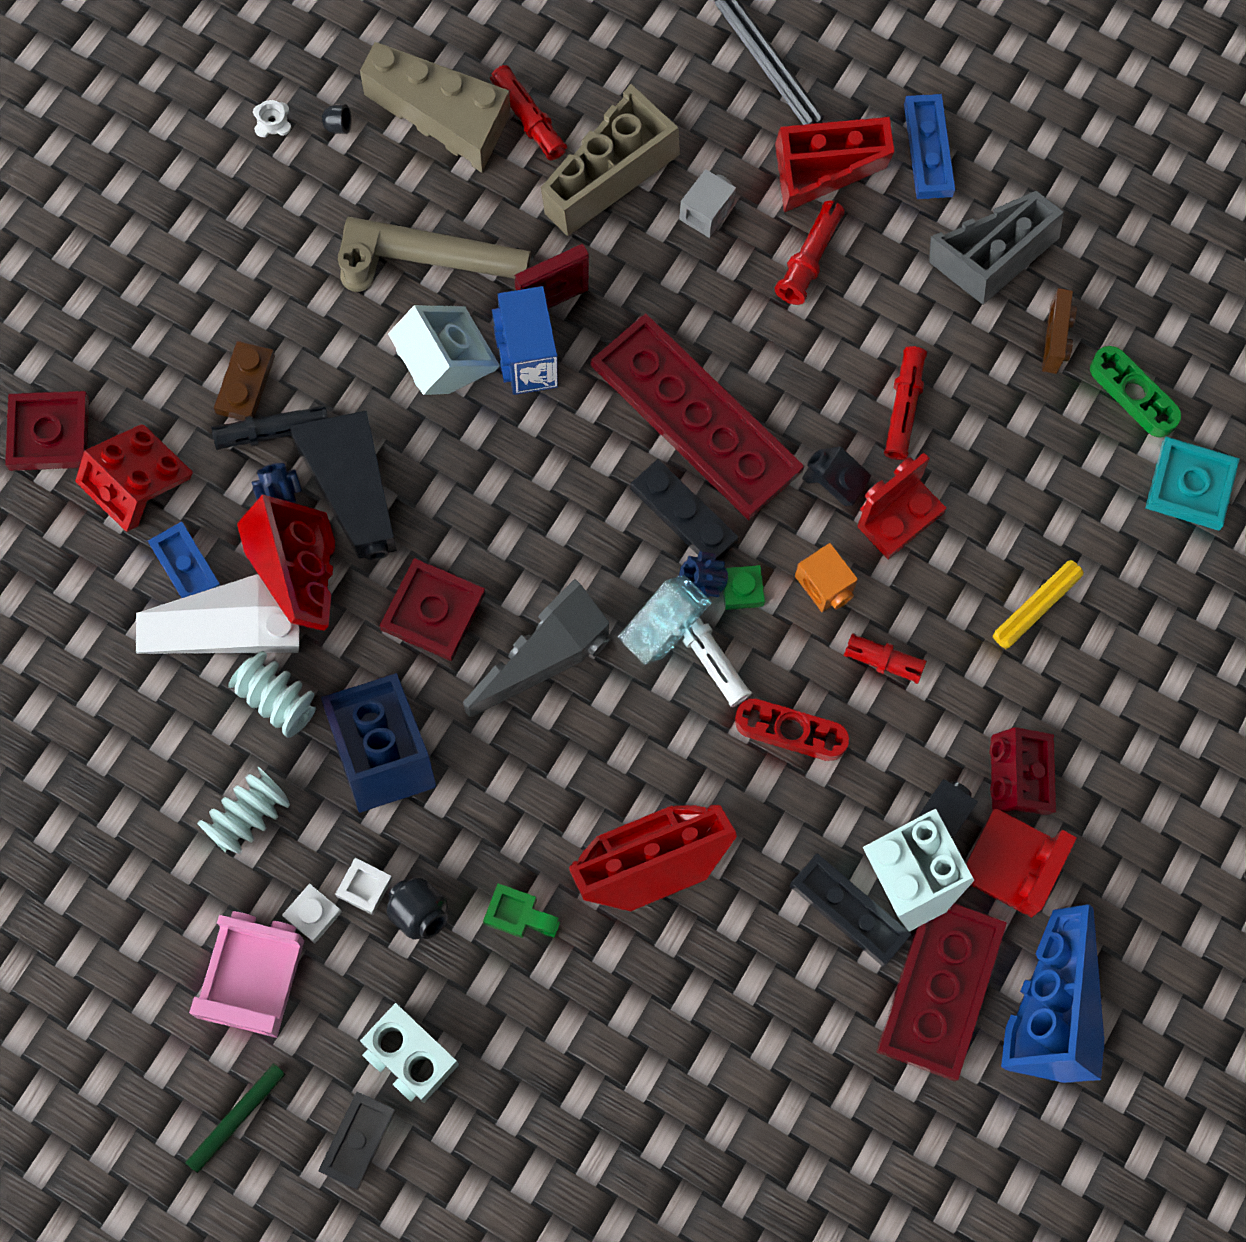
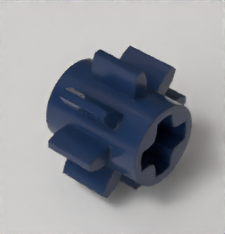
[251,463,302,503]
[679,551,728,602]

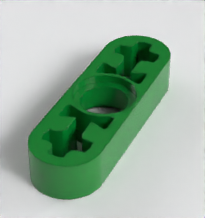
[1090,346,1181,438]

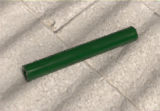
[185,1063,286,1173]

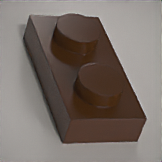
[1042,288,1077,374]
[214,341,275,421]

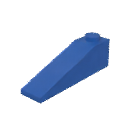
[1001,905,1104,1083]

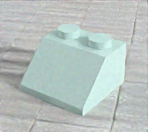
[388,305,500,395]

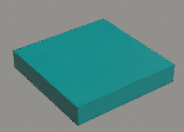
[1145,437,1240,531]

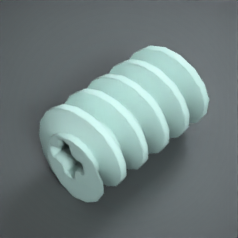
[228,651,316,738]
[197,766,290,854]

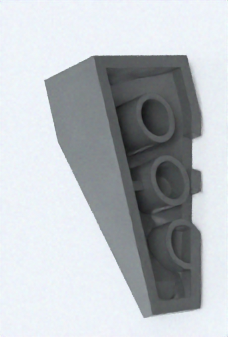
[463,579,609,717]

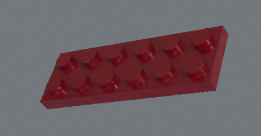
[591,313,805,521]

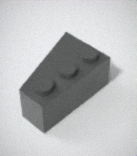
[929,191,1064,305]

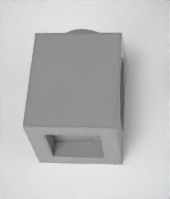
[679,169,736,238]

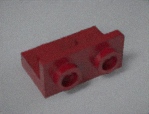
[989,727,1056,815]

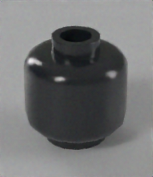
[386,878,448,940]

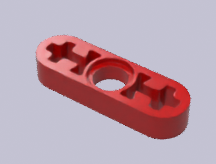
[735,699,849,761]

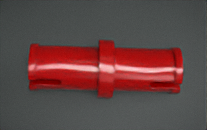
[844,633,927,684]

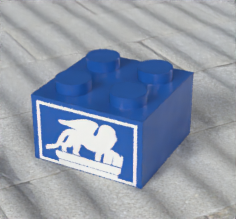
[492,286,558,395]

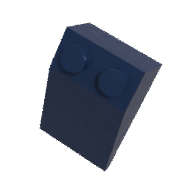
[321,673,436,813]

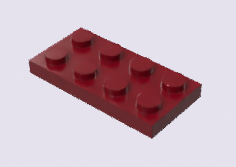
[876,903,1007,1082]

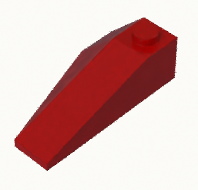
[237,494,335,631]

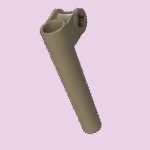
[338,217,531,292]

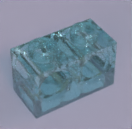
[618,575,712,665]

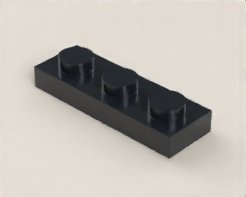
[630,459,739,560]
[789,853,912,967]

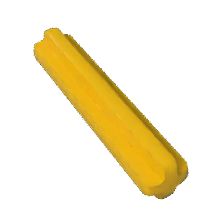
[993,560,1084,649]

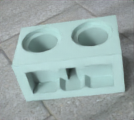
[360,1003,459,1103]

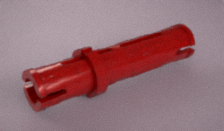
[490,65,567,161]
[884,346,927,460]

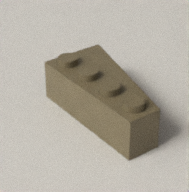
[360,42,511,173]
[541,84,680,236]

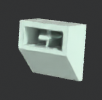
[863,808,974,932]

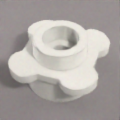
[253,100,291,137]

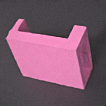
[189,911,305,1038]

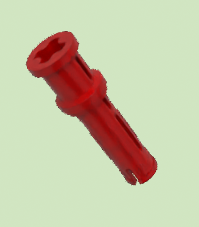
[774,200,845,305]

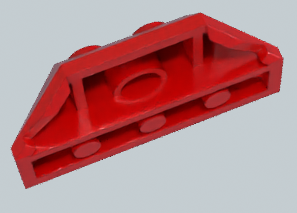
[569,805,737,911]

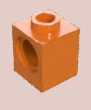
[795,543,858,612]

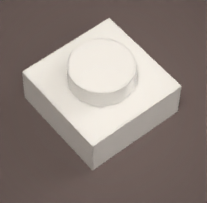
[335,858,392,915]
[282,884,342,943]

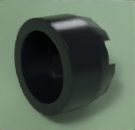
[321,104,352,134]

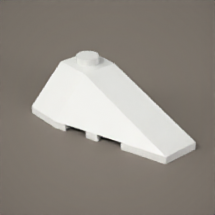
[136,574,299,654]

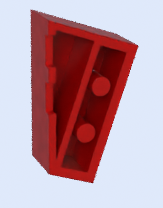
[775,117,894,213]

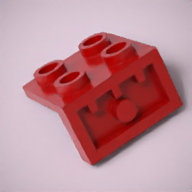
[75,424,193,532]
[857,453,946,560]
[966,809,1077,918]

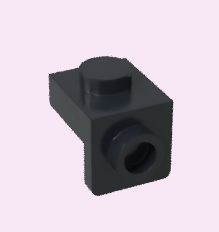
[802,447,872,506]

